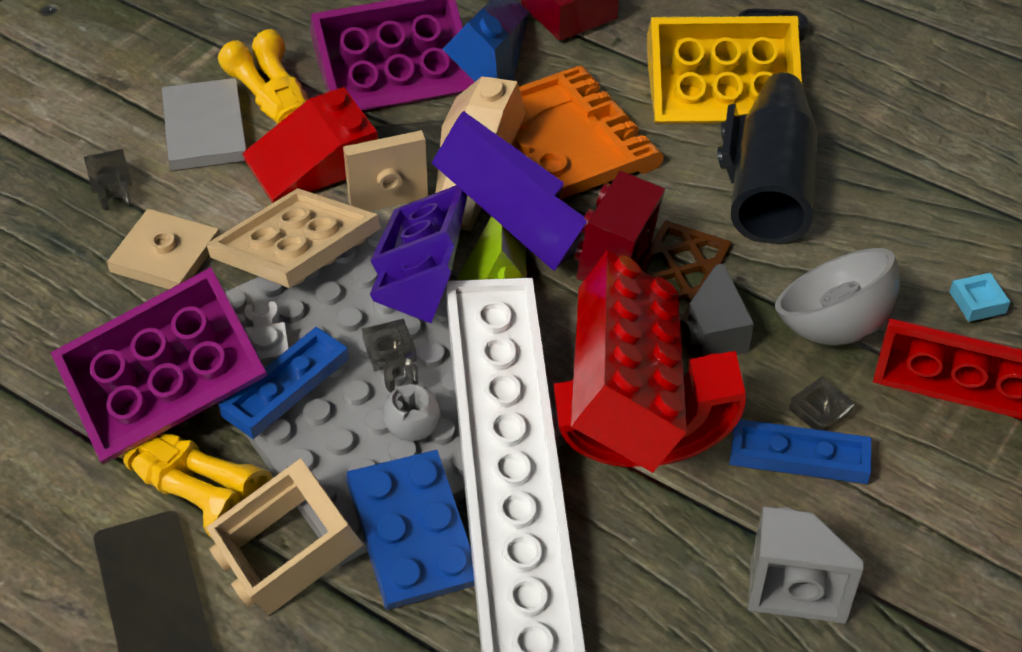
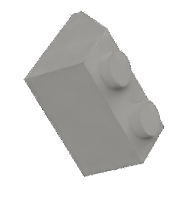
[748,507,863,624]

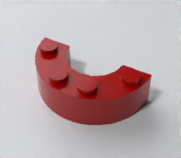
[554,351,746,467]

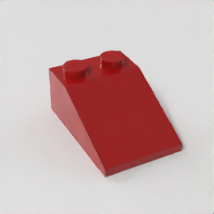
[243,87,378,203]

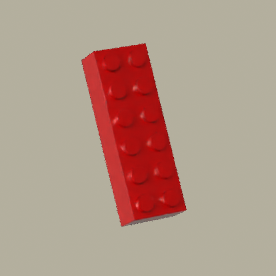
[571,250,687,473]

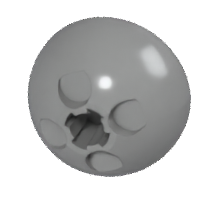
[775,248,900,346]

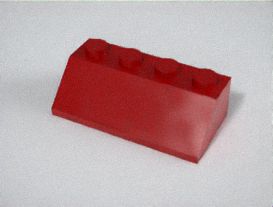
[872,317,1022,419]

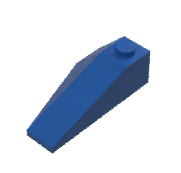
[442,0,529,82]

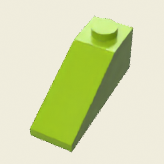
[456,216,527,281]

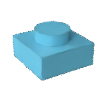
[949,273,1010,322]

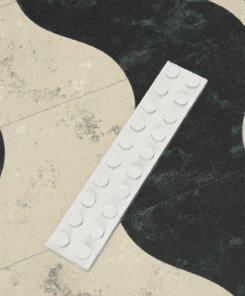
[445,278,585,652]

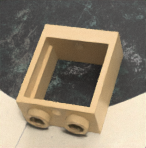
[205,458,364,616]

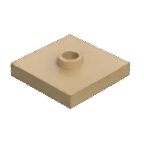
[343,130,428,211]
[107,209,220,289]

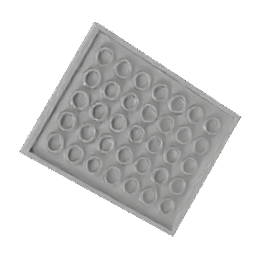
[221,219,567,567]

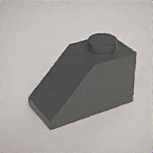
[683,264,754,357]

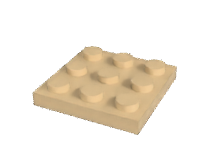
[206,188,381,288]

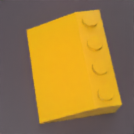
[647,16,802,124]

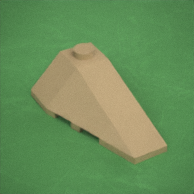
[436,76,526,231]

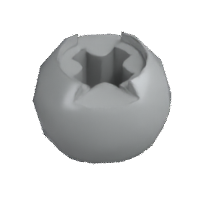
[383,384,441,441]

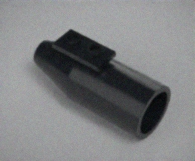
[717,72,818,245]

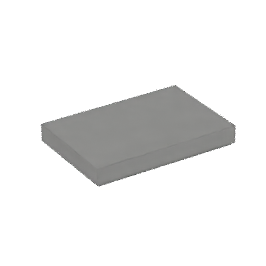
[162,78,246,171]

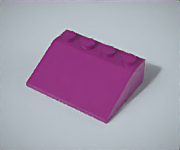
[310,0,474,112]
[50,267,268,465]

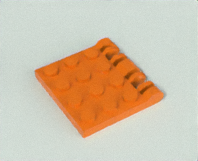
[512,66,664,200]

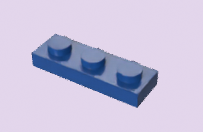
[219,327,349,439]
[729,419,871,484]

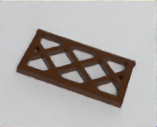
[639,220,732,327]

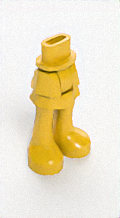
[218,29,308,125]
[119,433,273,538]

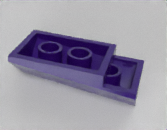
[432,111,587,271]
[370,185,468,323]

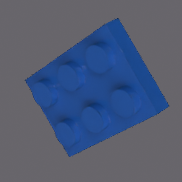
[346,449,475,610]

